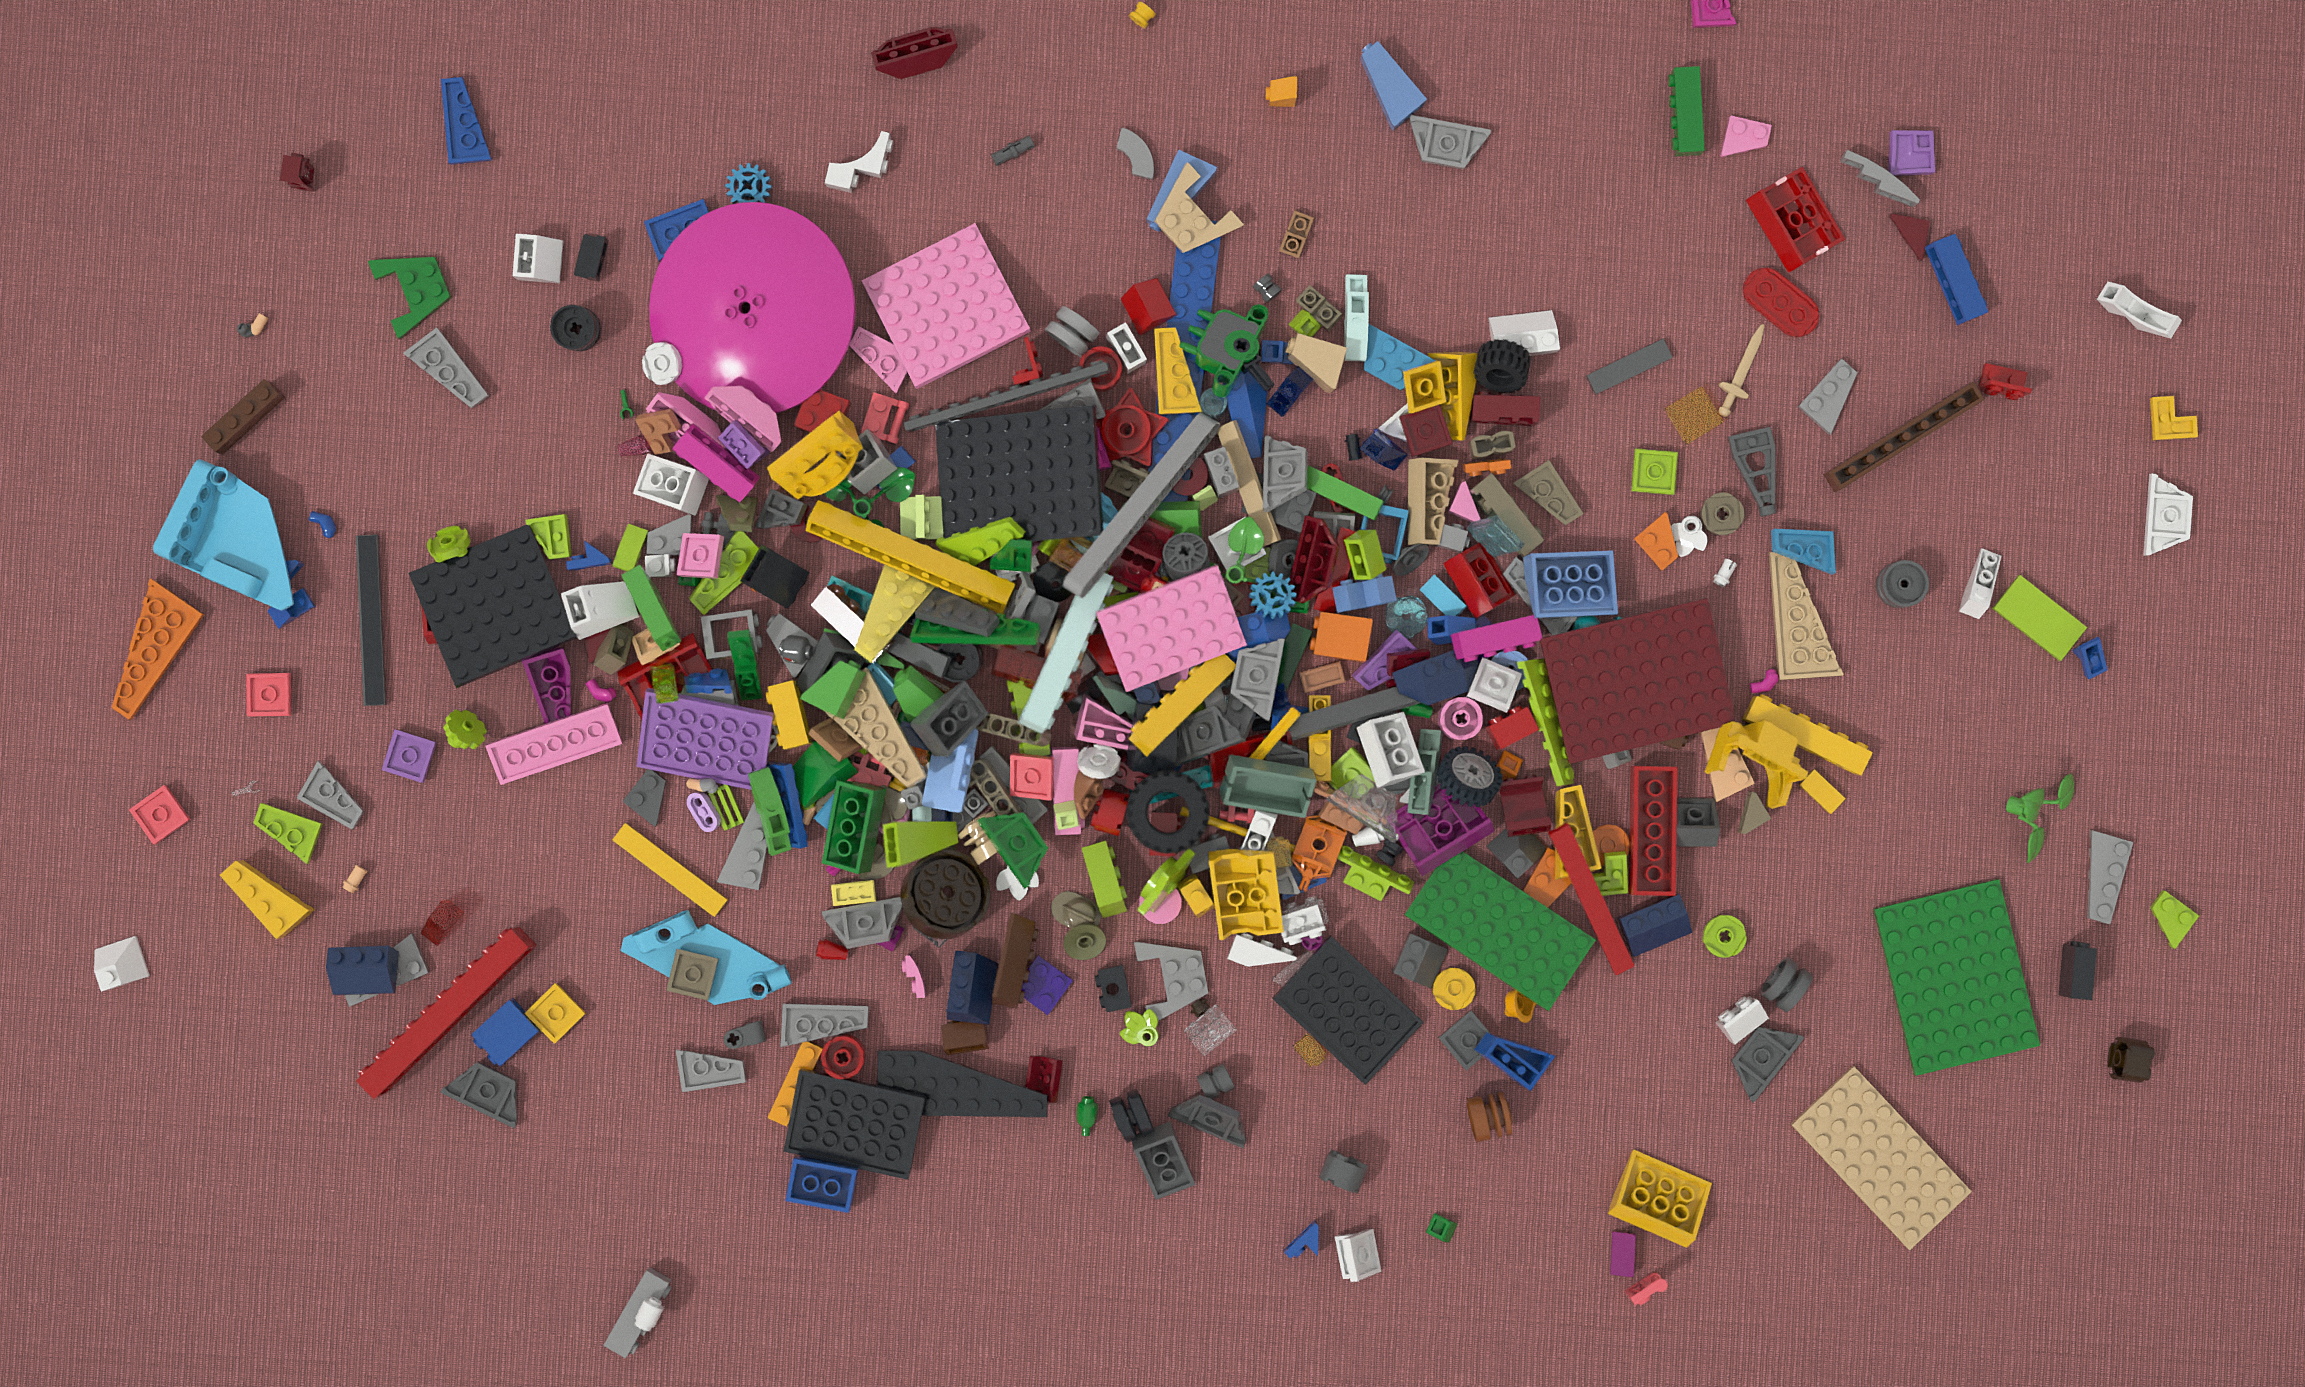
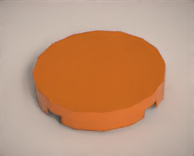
[1592,824,1630,866]

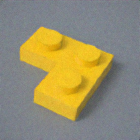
[2150,396,2198,440]

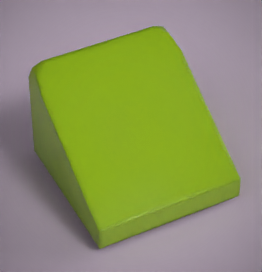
[1289,309,1321,337]

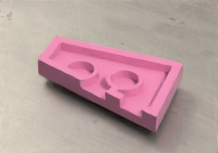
[849,326,908,394]

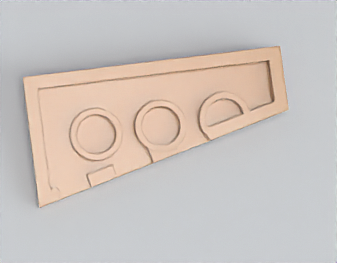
[1700,728,1755,802]

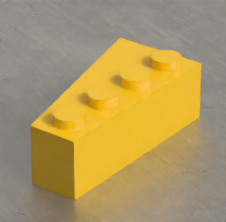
[1555,785,1601,880]
[220,860,315,939]

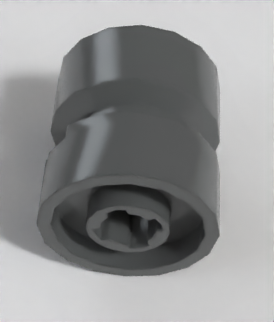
[1196,1063,1235,1099]

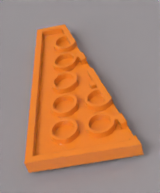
[111,578,205,720]

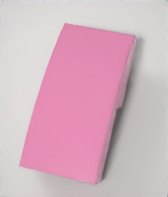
[902,954,927,998]

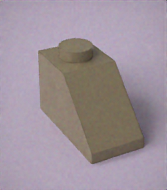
[594,624,634,675]

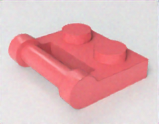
[860,392,910,445]
[1624,1272,1668,1305]

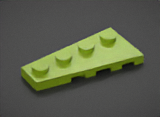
[935,517,1025,566]
[689,531,759,615]

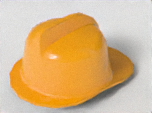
[1505,989,1536,1023]

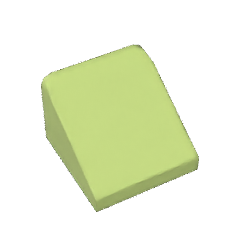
[1192,485,1218,511]
[1053,800,1079,830]

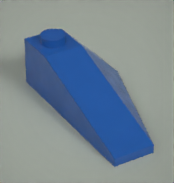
[1222,371,1267,459]

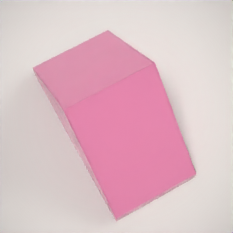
[1448,481,1481,524]

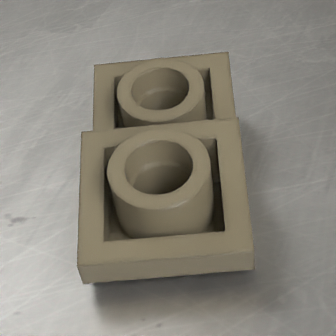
[1295,285,1343,332]

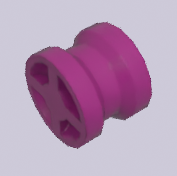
[1301,935,1322,950]

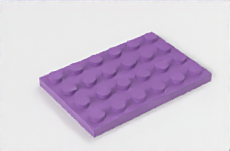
[637,688,774,790]

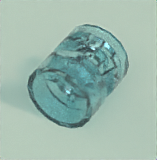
[1200,388,1227,419]

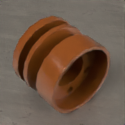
[1466,1091,1513,1143]

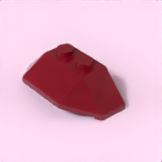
[871,27,958,79]
[1288,515,1340,603]

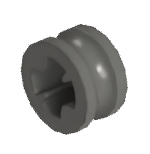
[1377,484,1394,505]

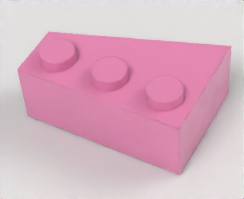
[1074,693,1132,750]

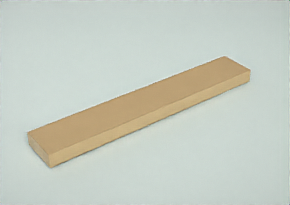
[1217,420,1281,547]

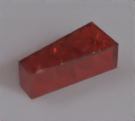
[991,644,1083,703]

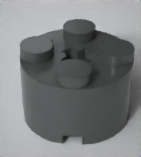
[1319,1149,1368,1194]

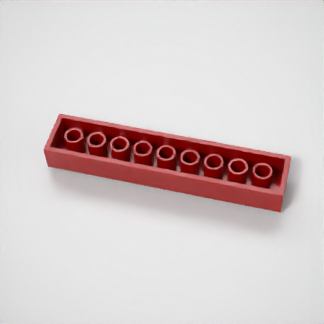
[356,927,537,1100]

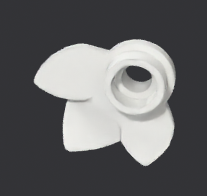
[1671,516,1707,557]
[996,865,1039,900]

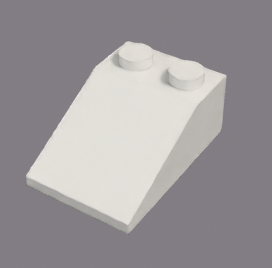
[633,454,709,516]

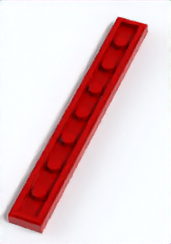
[1548,823,1634,976]

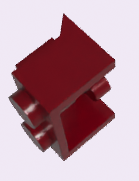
[280,153,315,192]

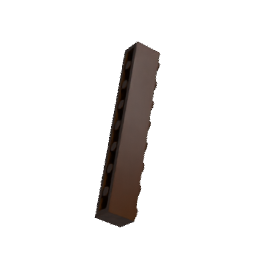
[1823,382,1985,492]

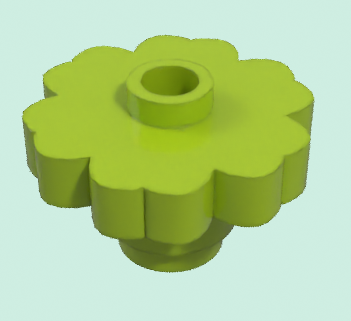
[443,709,487,749]

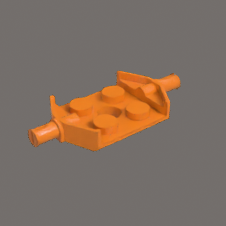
[1291,815,1347,892]

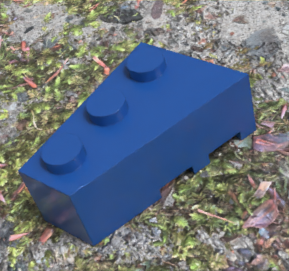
[1474,1032,1555,1091]

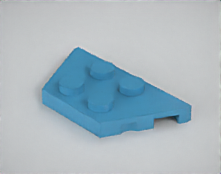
[1364,323,1436,391]

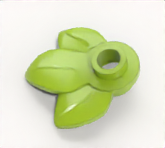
[1120,1008,1159,1046]

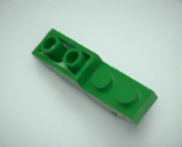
[728,630,763,701]

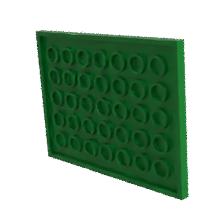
[1873,879,2040,1076]

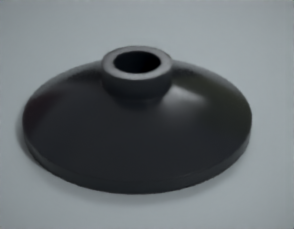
[1033,561,1073,602]

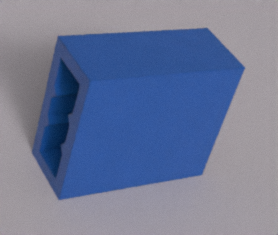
[471,998,541,1066]

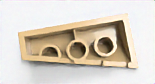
[1408,458,1458,546]

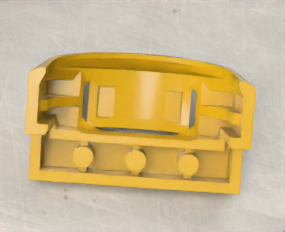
[767,411,863,499]

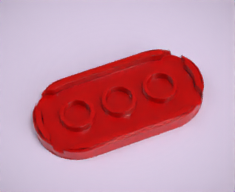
[1743,268,1819,337]

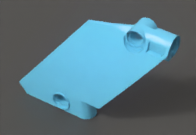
[620,910,792,1005]

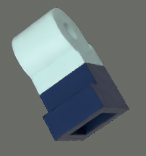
[912,806,953,822]

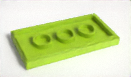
[1992,575,2087,661]

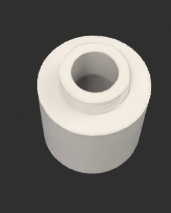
[635,1297,664,1331]

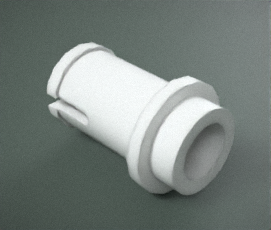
[1713,559,1737,587]

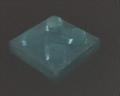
[1467,516,1524,557]

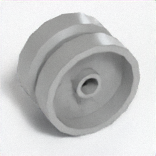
[1045,306,1100,358]

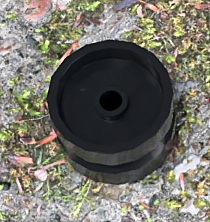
[1109,1088,1155,1143]

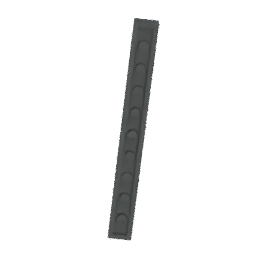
[903,360,1112,432]

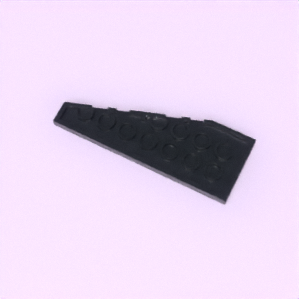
[877,1050,1048,1117]

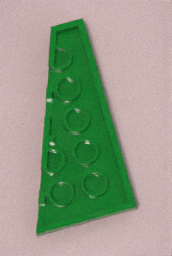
[910,609,1041,645]

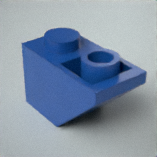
[1427,615,1477,645]

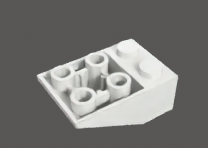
[561,581,639,640]

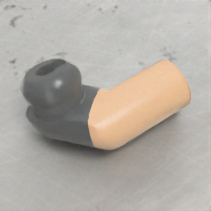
[237,313,268,337]

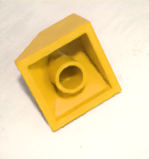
[1403,361,1446,413]

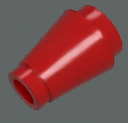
[816,939,848,960]

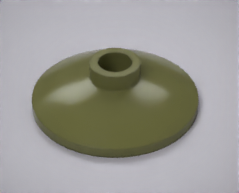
[1063,924,1106,960]

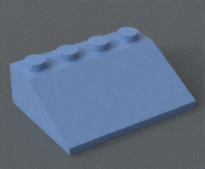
[1523,551,1618,618]

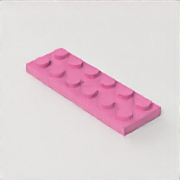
[485,703,623,785]

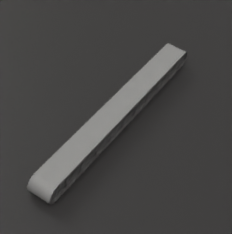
[1063,412,1220,598]

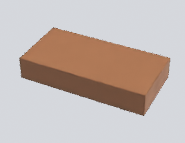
[1299,661,1346,693]

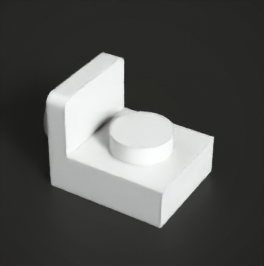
[645,554,676,577]

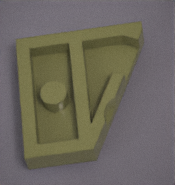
[716,495,758,532]

